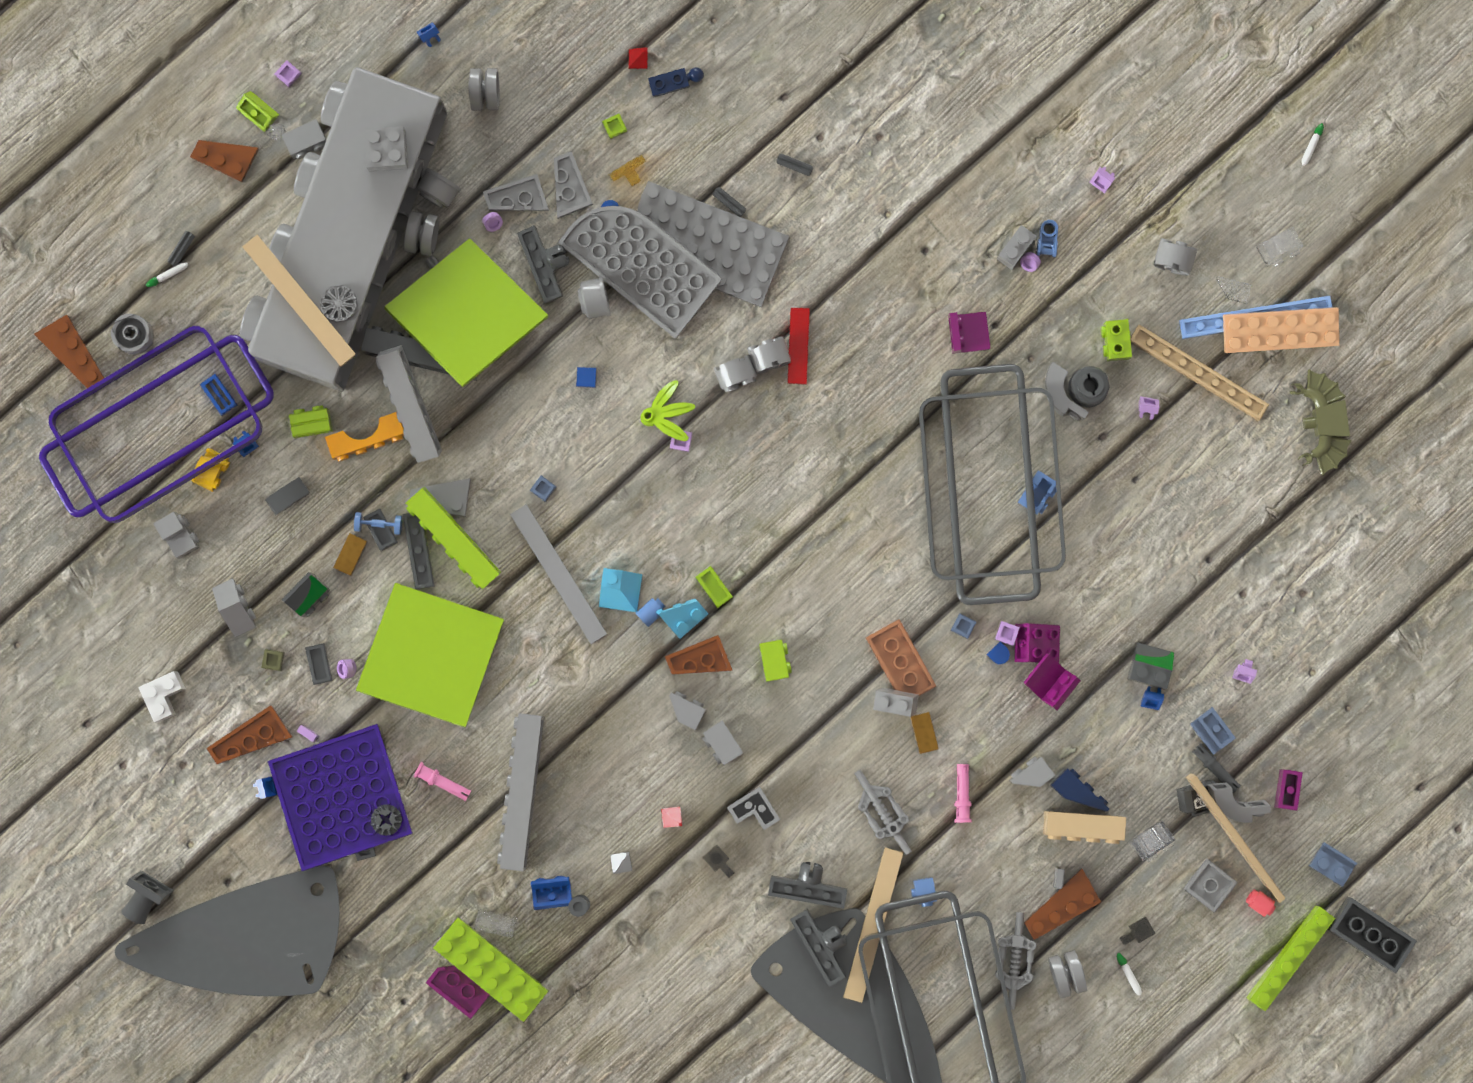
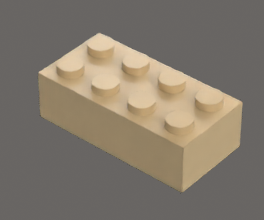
[1043,811,1126,844]

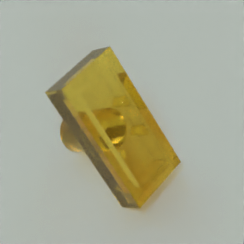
[608,155,646,186]

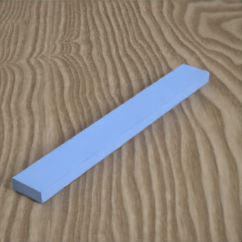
[1179,296,1332,339]

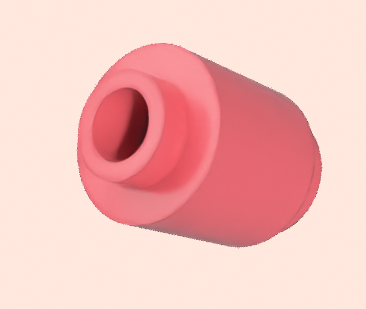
[1246,889,1276,917]

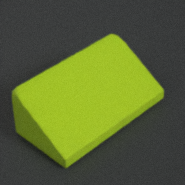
[236,91,279,132]

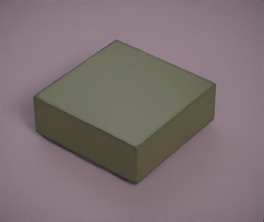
[261,649,285,671]

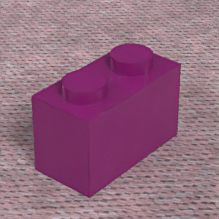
[1274,769,1303,811]

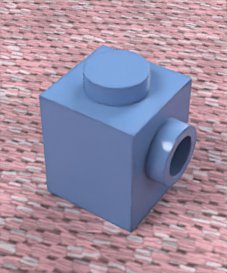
[911,877,937,907]

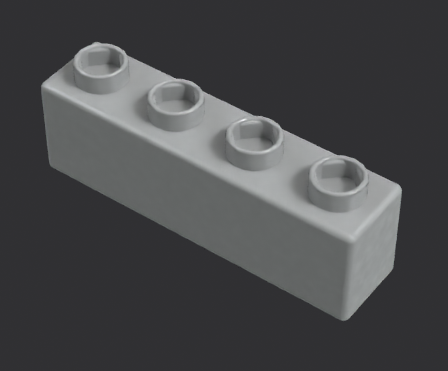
[240,67,447,392]

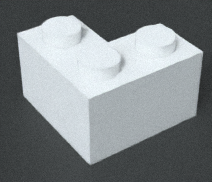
[138,671,186,723]

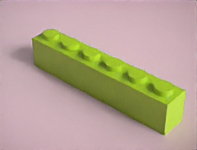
[405,486,501,589]
[1246,905,1336,1011]

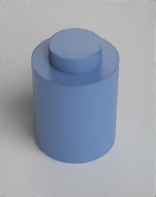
[636,598,666,627]

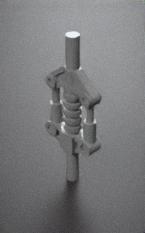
[854,769,912,855]
[995,912,1036,1010]

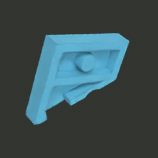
[656,599,708,639]

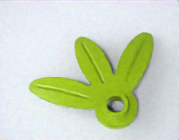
[641,380,695,441]

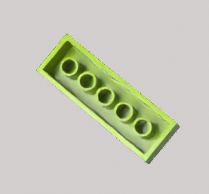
[433,917,549,1022]

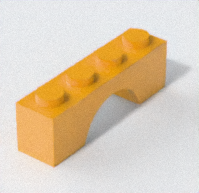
[325,412,404,462]

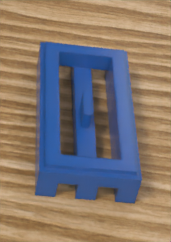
[200,374,238,416]

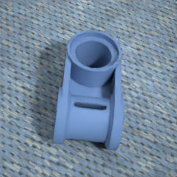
[1036,220,1058,258]

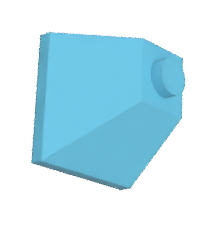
[599,568,642,612]

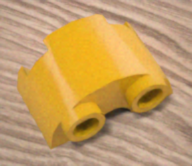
[191,448,230,492]

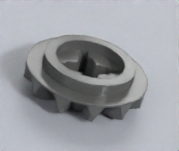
[371,804,402,836]

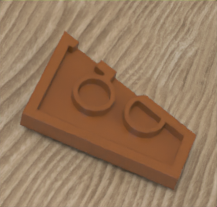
[190,140,259,182]
[665,635,733,675]

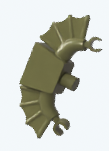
[1289,369,1351,476]

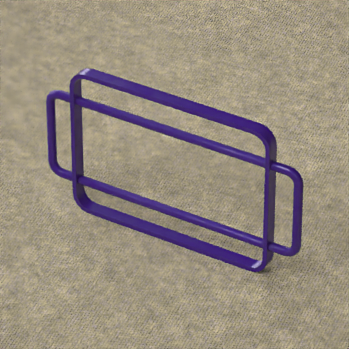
[39,326,274,523]

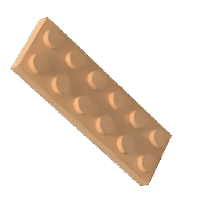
[1223,307,1340,353]

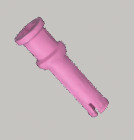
[413,762,471,802]
[954,764,972,823]

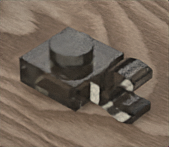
[702,845,735,878]
[1120,916,1156,945]

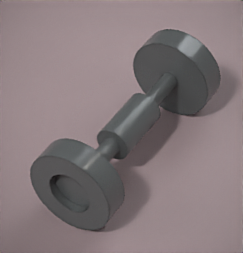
[568,895,590,917]

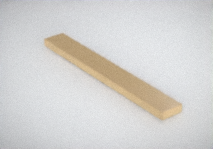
[242,235,356,367]
[1130,325,1269,421]
[1185,773,1285,903]
[843,848,903,1003]

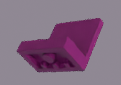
[948,312,990,354]
[1014,623,1060,663]
[1024,653,1081,710]

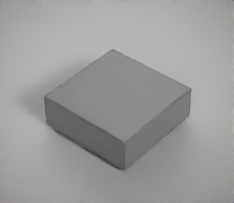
[1053,868,1065,889]

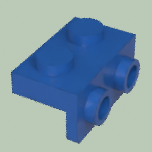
[531,876,572,910]

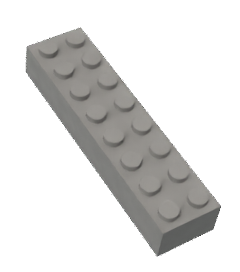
[497,713,544,871]

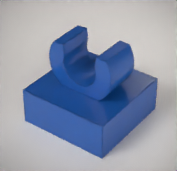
[417,22,440,47]
[232,431,259,458]
[1141,686,1164,710]
[253,777,278,799]

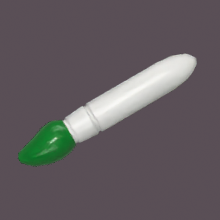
[1302,123,1324,166]
[146,262,188,287]
[1116,952,1142,995]

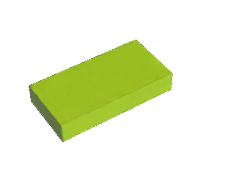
[695,566,733,608]

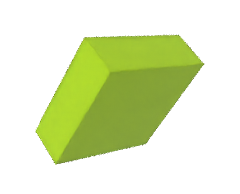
[602,114,627,139]

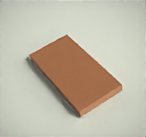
[866,619,936,696]

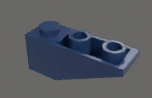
[1050,768,1109,812]

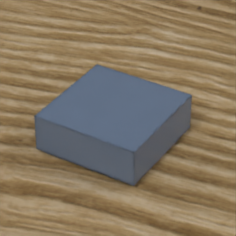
[530,475,556,502]
[950,613,976,639]

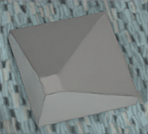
[610,852,632,874]

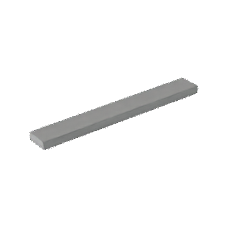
[510,504,607,644]

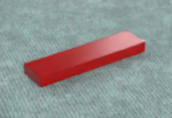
[787,308,810,385]

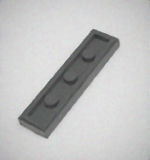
[403,513,435,590]

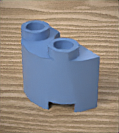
[1018,470,1057,515]

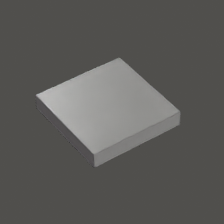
[1183,858,1238,913]

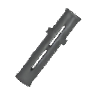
[1192,743,1241,793]

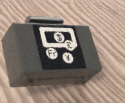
[1176,780,1217,817]

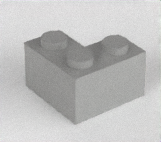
[153,512,199,559]
[212,578,256,637]
[727,787,780,830]

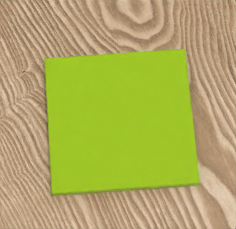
[384,238,548,387]
[356,583,504,728]

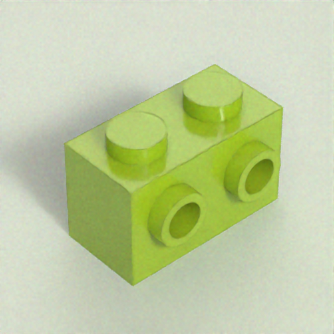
[1101,319,1132,361]

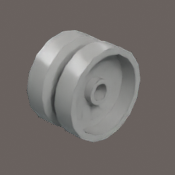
[469,68,500,111]
[404,211,439,257]
[1048,950,1087,999]

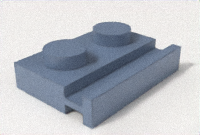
[1190,707,1236,755]
[1309,842,1357,887]

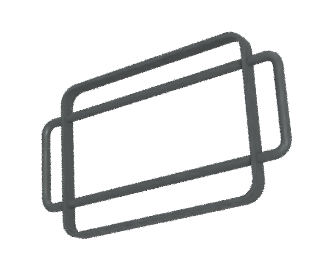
[919,364,1066,605]
[858,891,1026,1083]

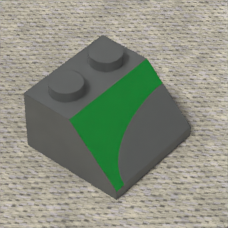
[282,572,330,617]
[1127,642,1174,690]

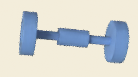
[354,512,403,535]

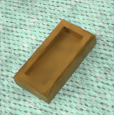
[333,533,368,576]
[910,712,939,754]

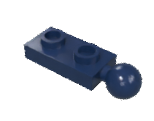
[648,67,704,97]

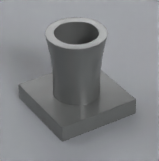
[121,871,174,924]

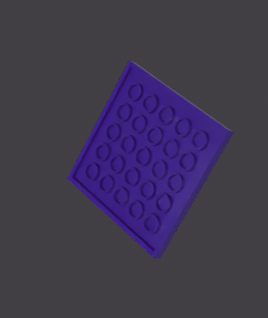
[268,724,413,871]

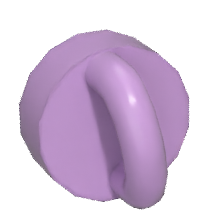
[482,212,503,232]
[1020,252,1041,272]
[337,659,357,679]

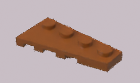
[34,315,104,388]
[206,705,293,764]
[1024,868,1101,940]

